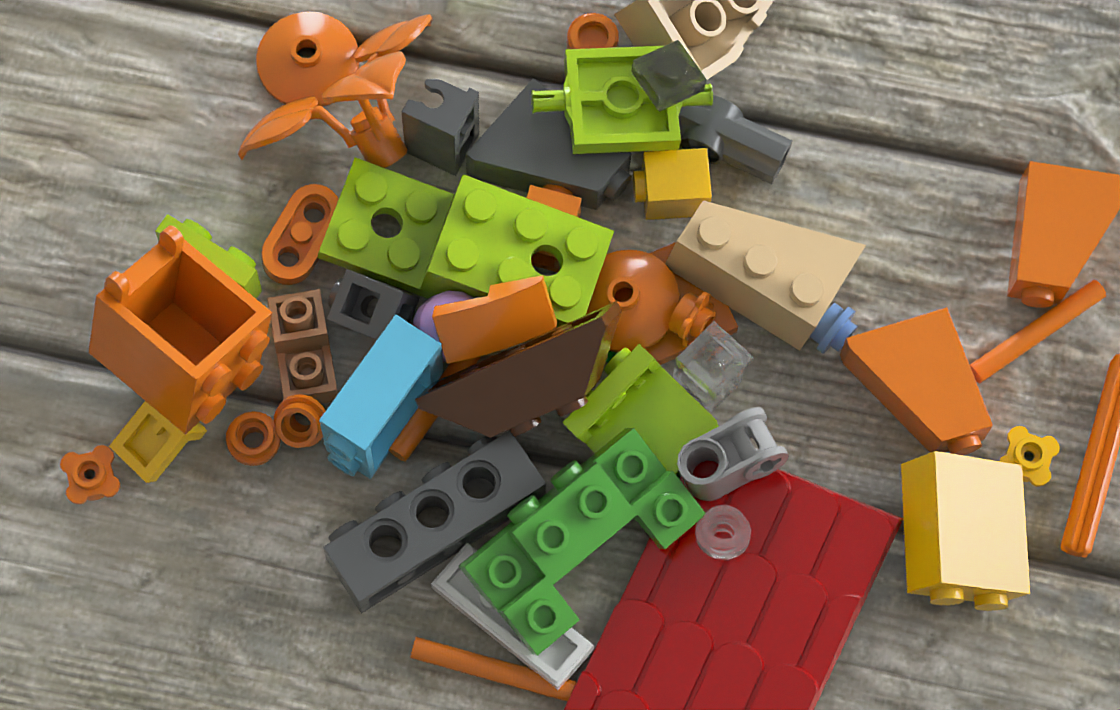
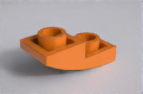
[432,275,557,364]

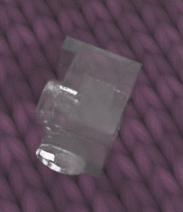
[672,321,754,413]

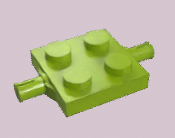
[531,45,713,154]

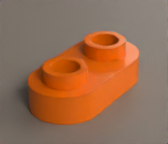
[262,184,339,285]

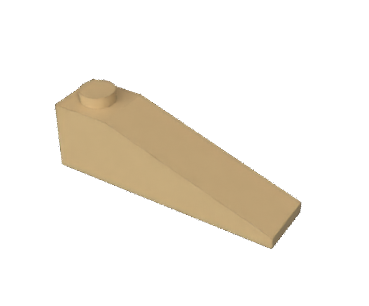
[614,0,774,85]

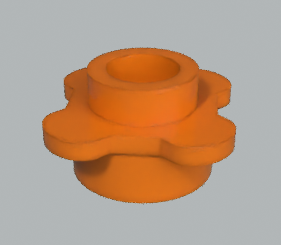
[669,291,716,349]
[60,445,120,505]

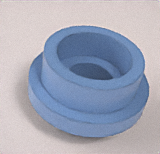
[810,303,858,354]

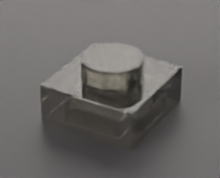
[631,39,707,112]

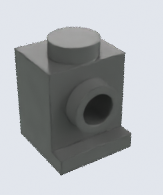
[327,269,420,340]

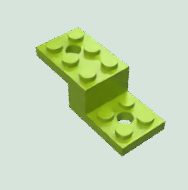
[317,157,614,327]

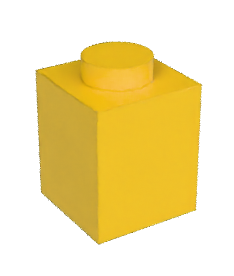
[633,148,712,220]

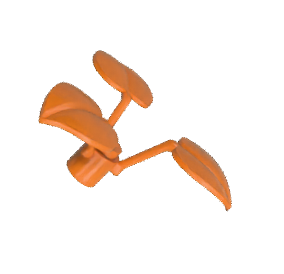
[238,14,433,168]

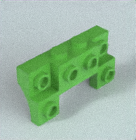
[458,428,706,656]

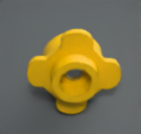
[999,426,1060,487]

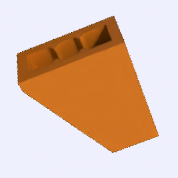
[1007,161,1120,308]
[839,307,993,456]

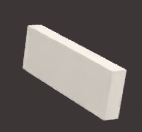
[431,543,594,690]

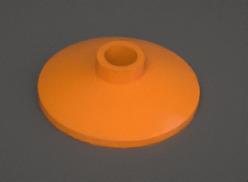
[256,12,360,107]
[586,250,680,353]

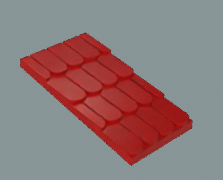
[564,460,903,710]

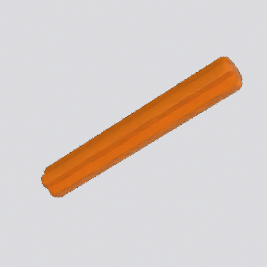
[1060,354,1120,558]

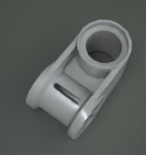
[677,407,789,501]

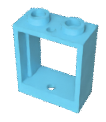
[319,315,444,479]

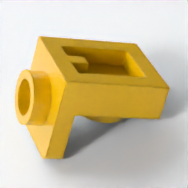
[109,401,207,483]

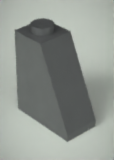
[466,78,632,210]

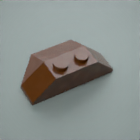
[415,301,622,438]

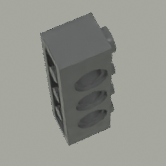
[323,430,546,614]

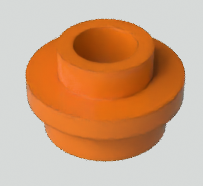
[274,394,326,448]
[226,411,281,466]

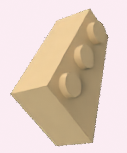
[665,200,866,351]

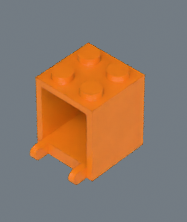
[88,225,272,435]

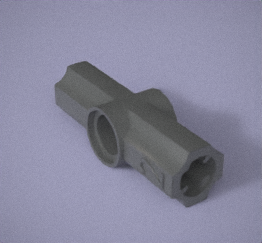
[678,95,792,184]

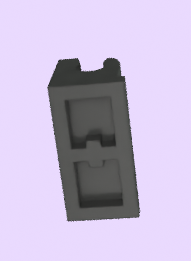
[402,78,480,176]

